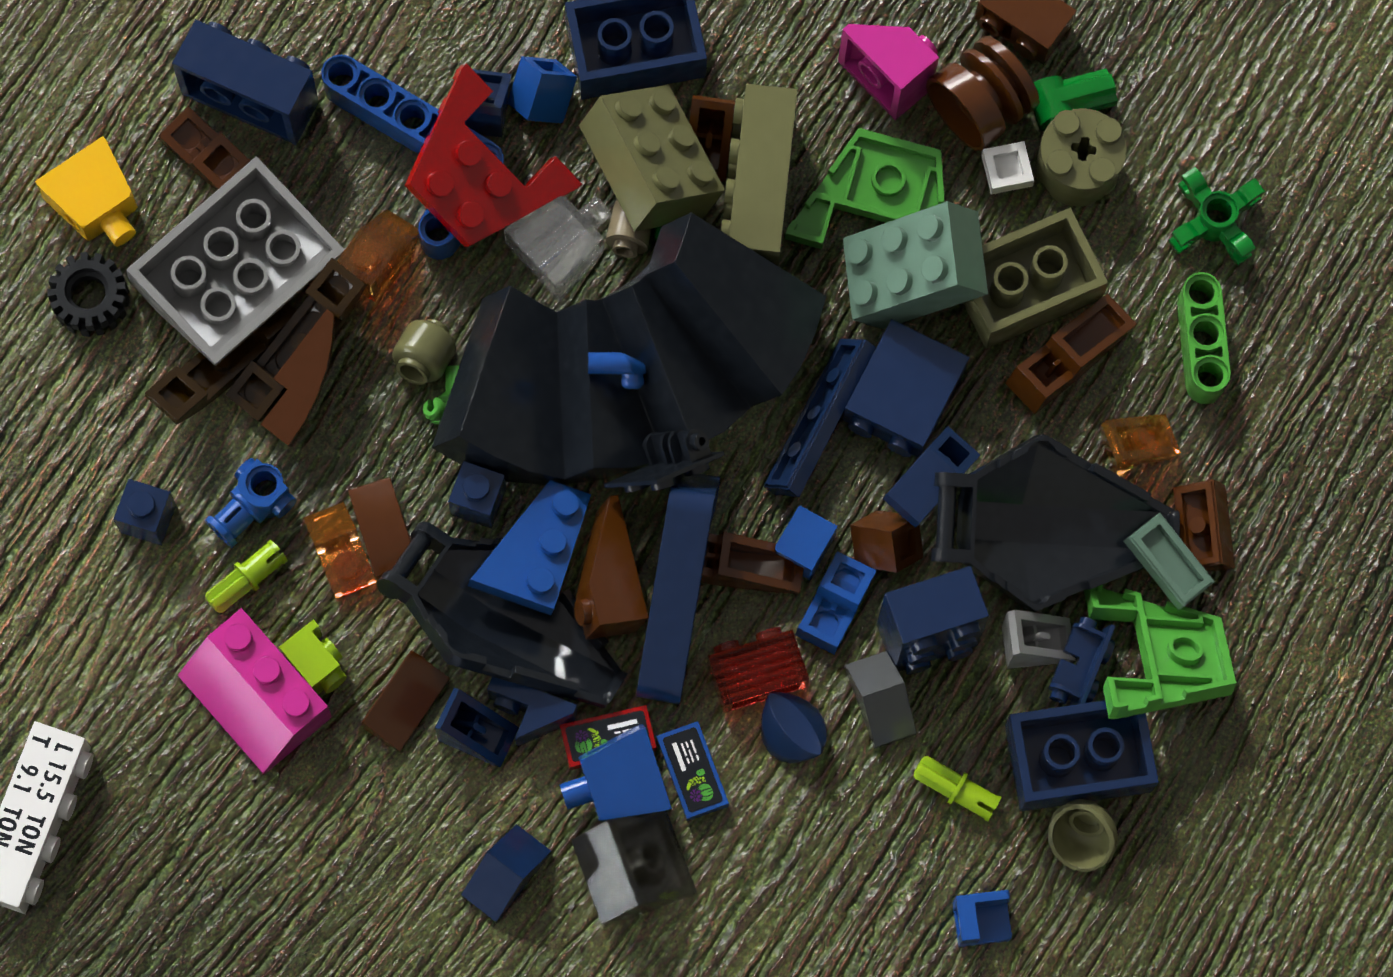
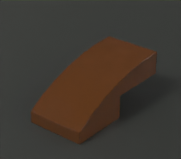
[157,106,250,190]
[348,477,418,577]

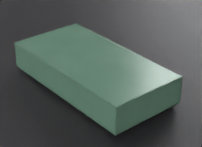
[1123,513,1215,610]

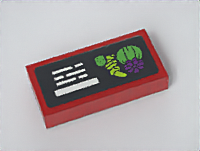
[560,705,657,770]

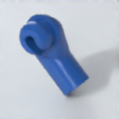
[588,352,647,389]

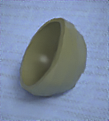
[1048,799,1118,872]

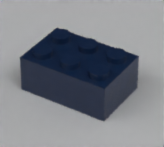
[565,0,707,100]
[172,19,319,145]
[876,566,989,675]
[1005,700,1159,812]

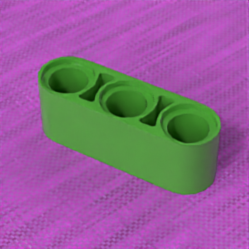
[1177,272,1231,404]

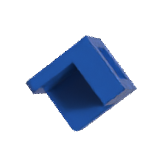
[508,56,577,123]
[775,505,838,580]
[952,890,1012,947]

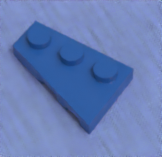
[467,480,591,615]

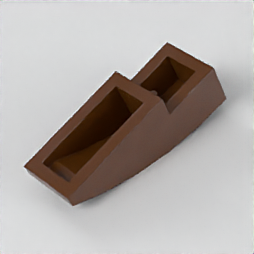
[1005,293,1137,414]
[260,309,336,446]
[701,532,803,594]

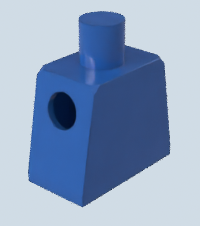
[559,724,672,820]

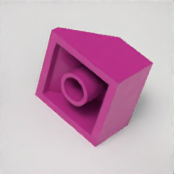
[838,24,939,120]

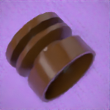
[926,36,1040,151]

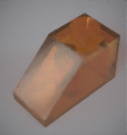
[338,209,419,302]

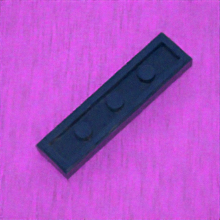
[764,339,876,497]

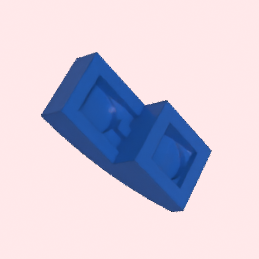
[795,551,877,655]

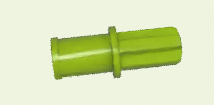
[205,540,288,614]
[913,756,1002,822]

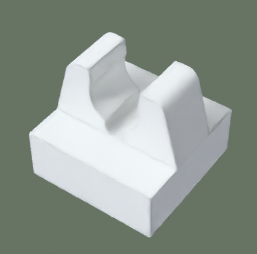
[981,141,1034,194]

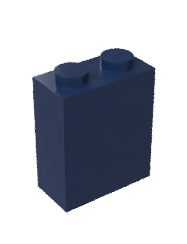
[843,319,969,458]

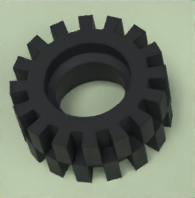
[47,252,130,337]

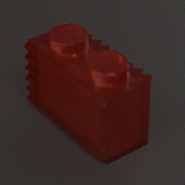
[707,627,809,713]

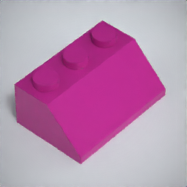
[178,608,332,775]

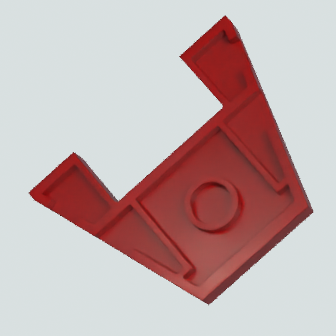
[404,63,582,247]

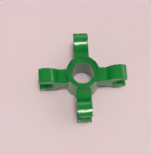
[1168,167,1265,265]

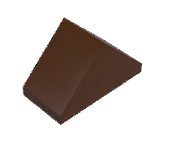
[689,95,735,182]

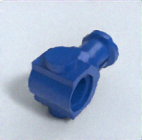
[205,458,297,548]

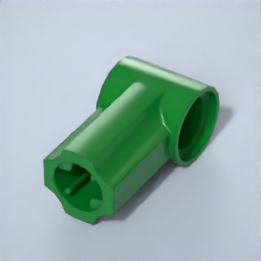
[1033,68,1118,131]

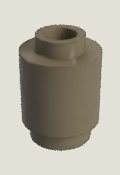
[606,200,652,258]

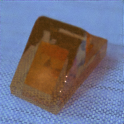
[1101,413,1181,476]
[303,502,376,599]

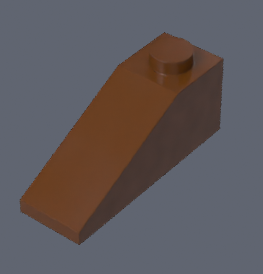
[574,495,649,640]

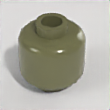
[392,319,456,385]

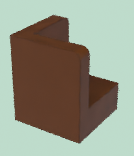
[850,510,923,573]

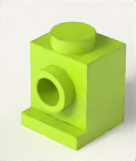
[279,619,347,694]

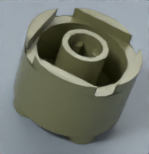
[1035,108,1127,207]

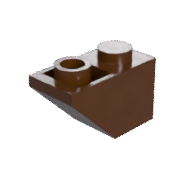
[974,0,1077,65]

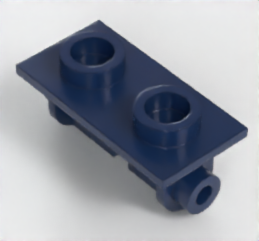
[1048,617,1115,706]

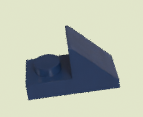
[487,677,577,746]

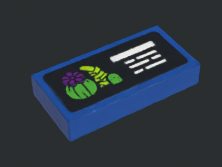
[656,721,729,821]

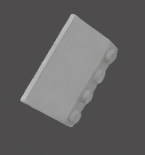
[126,156,345,366]

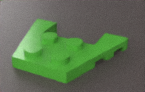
[785,128,945,249]
[1084,585,1236,719]

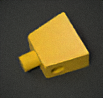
[35,136,138,247]

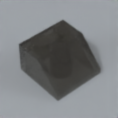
[571,810,697,924]

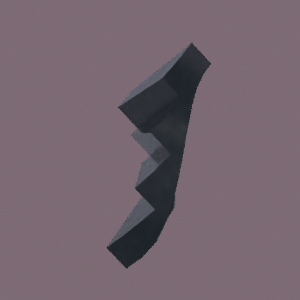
[432,212,826,485]

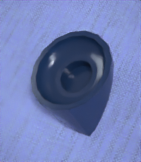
[761,692,827,764]

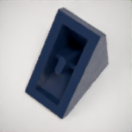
[465,69,512,138]
[435,688,519,768]
[461,824,552,923]

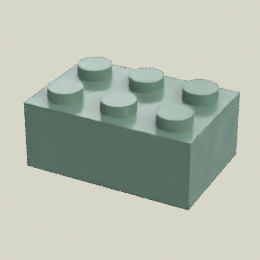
[843,201,988,329]

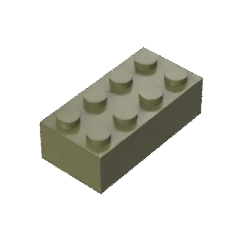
[721,84,798,266]

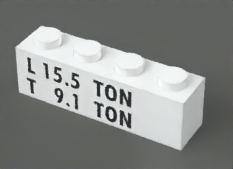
[0,721,94,914]

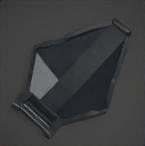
[931,434,1180,611]
[377,521,628,708]

